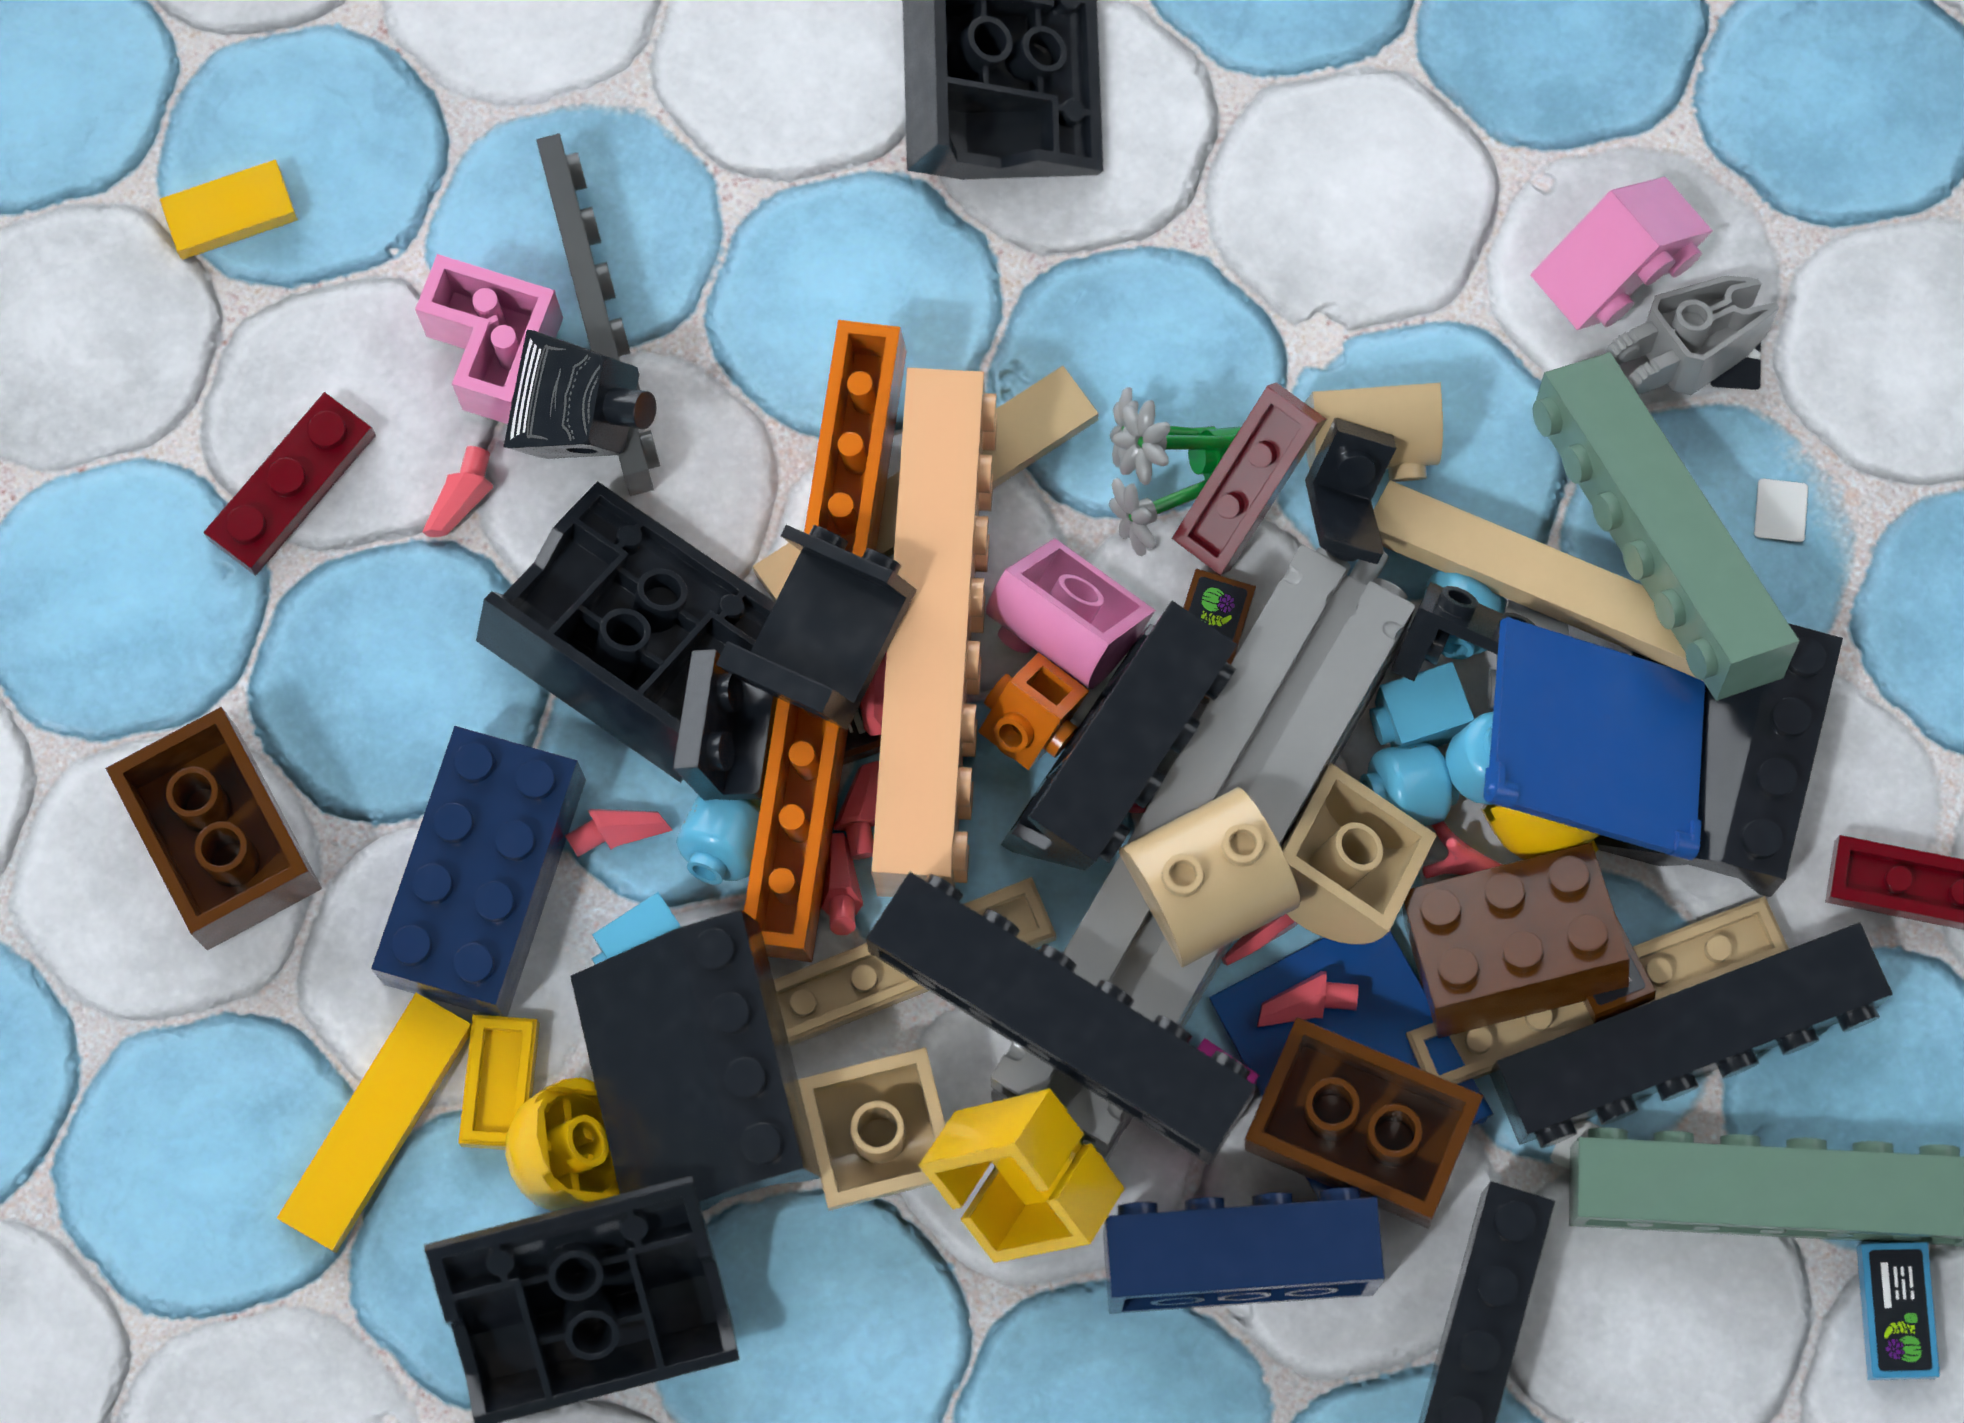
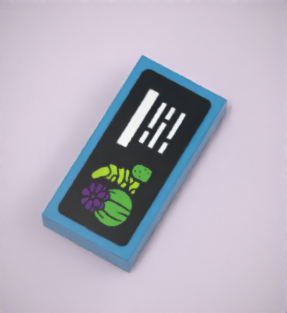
[1856,1242,1940,1381]

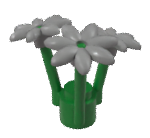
[1109,387,1241,556]

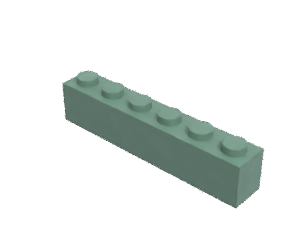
[1532,352,1799,701]
[1569,1128,1964,1247]

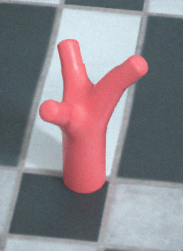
[1422,821,1503,879]

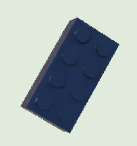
[371,726,586,1017]
[1103,1188,1385,1314]

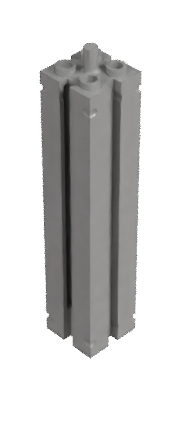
[990,544,1416,1163]

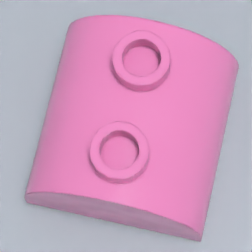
[986,538,1156,689]

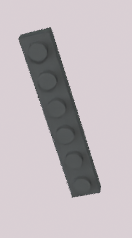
[536,133,660,496]

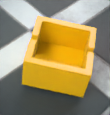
[919,1089,1125,1263]

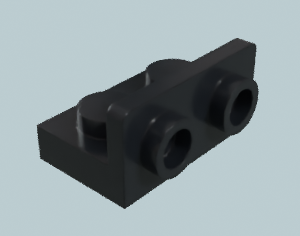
[673,649,778,801]

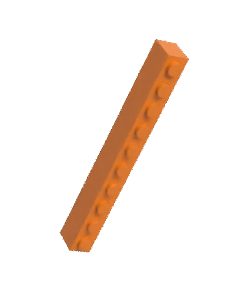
[744,320,907,962]

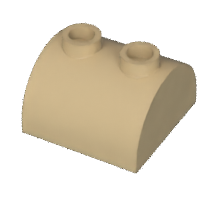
[1304,382,1443,482]
[1281,762,1437,944]
[1119,787,1300,968]
[798,1047,946,1211]

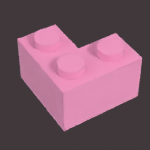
[1530,177,1713,330]
[415,254,563,424]

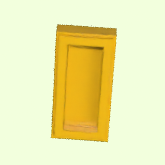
[159,159,298,260]
[458,1014,540,1150]

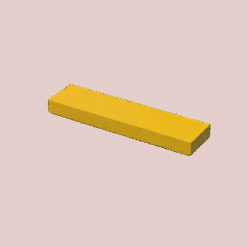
[277,992,471,1253]

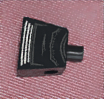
[503,330,657,459]

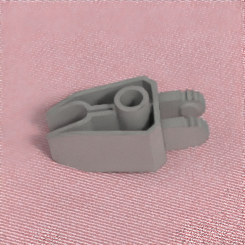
[1606,276,1779,395]

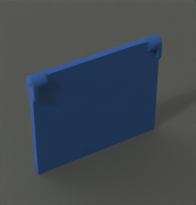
[1484,617,1705,861]
[1209,929,1493,1200]

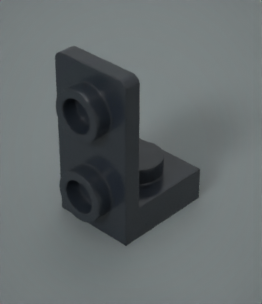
[1305,418,1397,564]
[1391,582,1536,681]

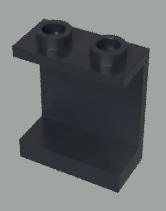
[716,525,917,730]

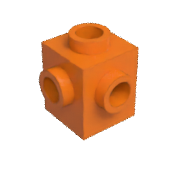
[978,652,1089,770]

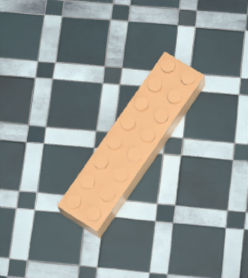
[871,367,997,897]

